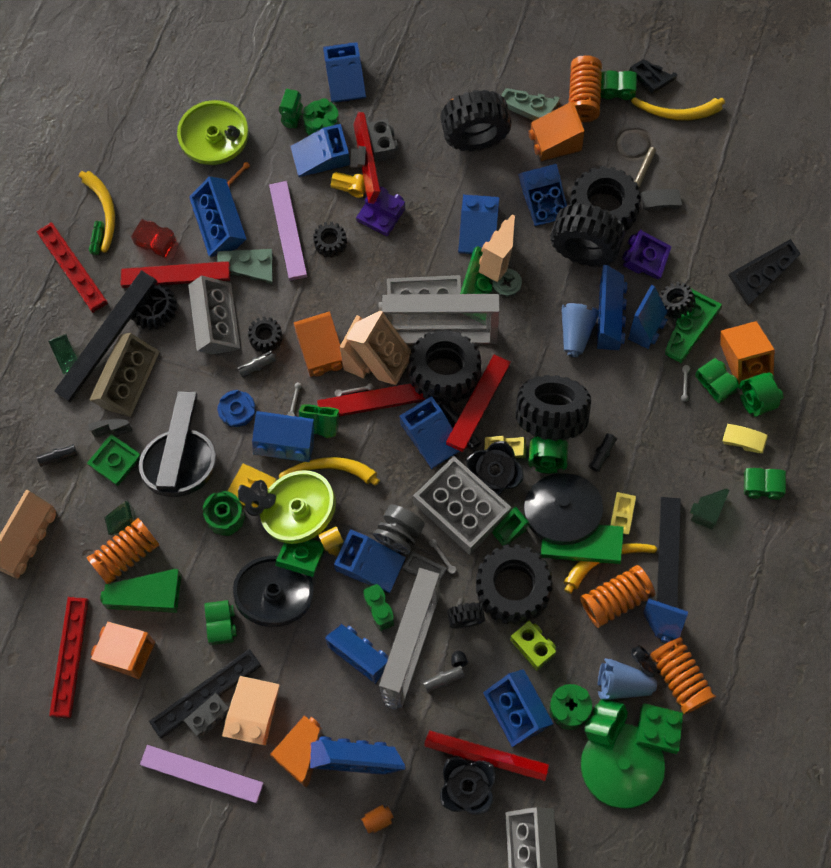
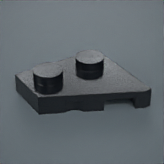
[629,59,678,94]

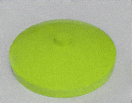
[177,100,249,165]
[260,470,336,544]

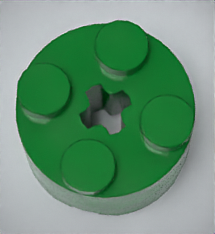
[303,98,340,136]
[739,372,783,417]
[528,436,568,474]
[203,491,245,536]
[549,684,592,730]

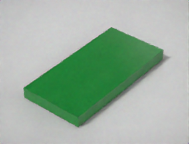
[541,525,624,564]

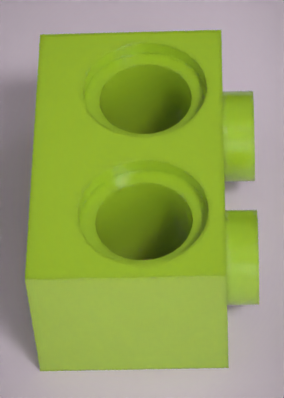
[510,621,556,671]

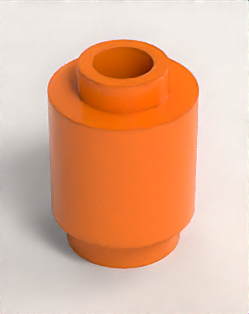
[361,805,394,834]

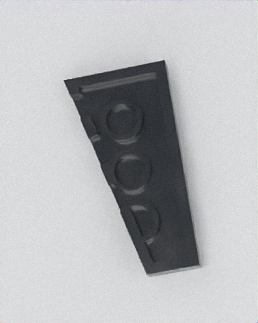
[728,239,800,306]

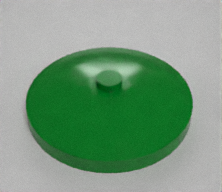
[581,724,665,809]

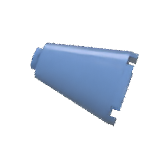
[562,303,599,357]
[598,658,657,700]

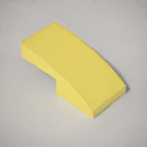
[722,424,768,454]
[484,436,526,458]
[610,492,636,534]

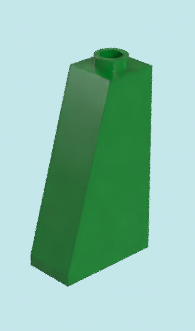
[100,569,182,613]

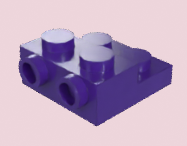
[356,187,405,236]
[622,230,672,280]

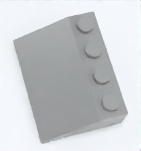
[413,456,511,555]

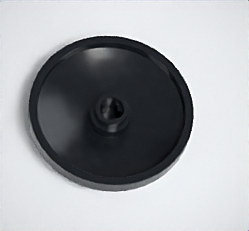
[139,430,217,497]
[524,473,603,545]
[233,556,313,627]

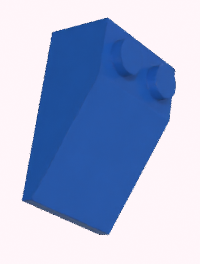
[458,195,499,254]
[628,285,668,349]

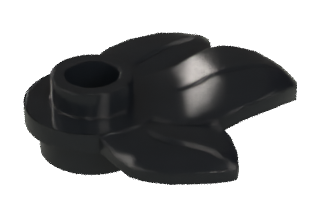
[238,480,276,516]
[631,645,661,677]

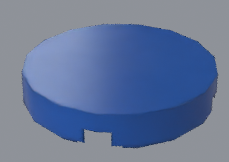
[217,390,256,427]

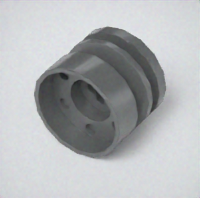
[373,504,425,555]

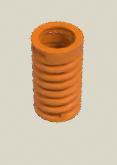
[569,55,602,122]
[86,518,160,584]
[580,565,656,628]
[650,637,716,715]

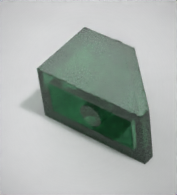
[690,488,730,530]

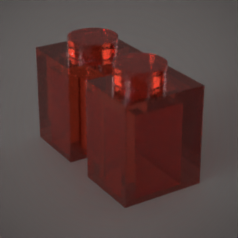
[131,219,176,258]

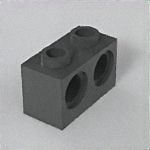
[367,119,398,162]
[184,693,229,740]

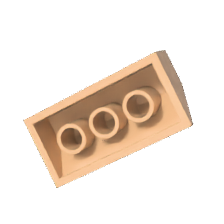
[346,311,411,385]
[0,490,56,579]

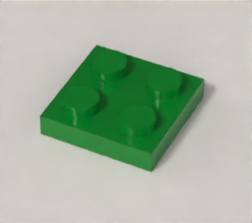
[87,434,141,486]
[276,539,325,577]
[636,703,683,754]

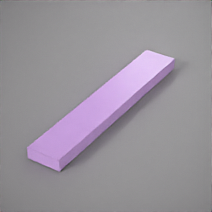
[269,181,307,281]
[140,745,264,804]

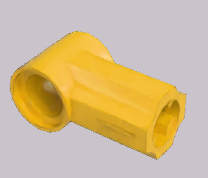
[331,172,366,198]
[319,526,344,556]

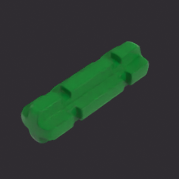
[89,221,105,255]

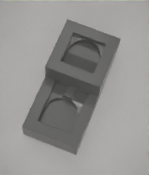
[350,146,366,170]
[641,189,682,211]
[88,419,133,438]

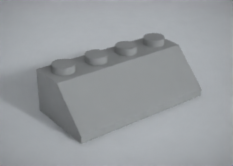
[188,275,240,354]
[505,807,558,868]

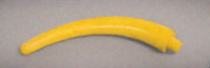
[631,98,725,120]
[79,171,115,253]
[279,457,380,486]
[563,543,657,594]

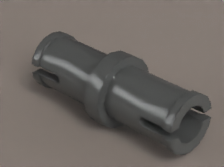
[237,350,276,378]
[423,665,465,693]

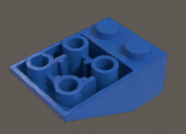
[323,42,366,103]
[291,124,350,177]
[518,164,567,226]
[399,396,460,469]
[334,529,406,593]

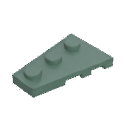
[501,88,561,121]
[217,249,273,285]

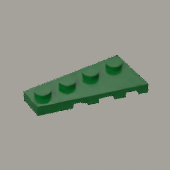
[460,246,492,324]
[665,289,722,363]

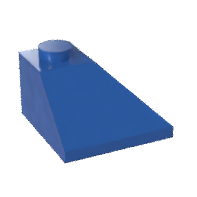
[643,599,688,644]

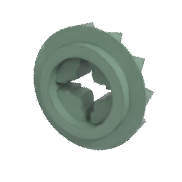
[492,269,522,297]

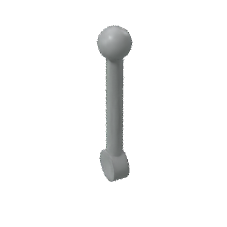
[681,365,690,402]
[287,382,302,416]
[335,384,374,397]
[429,539,456,574]

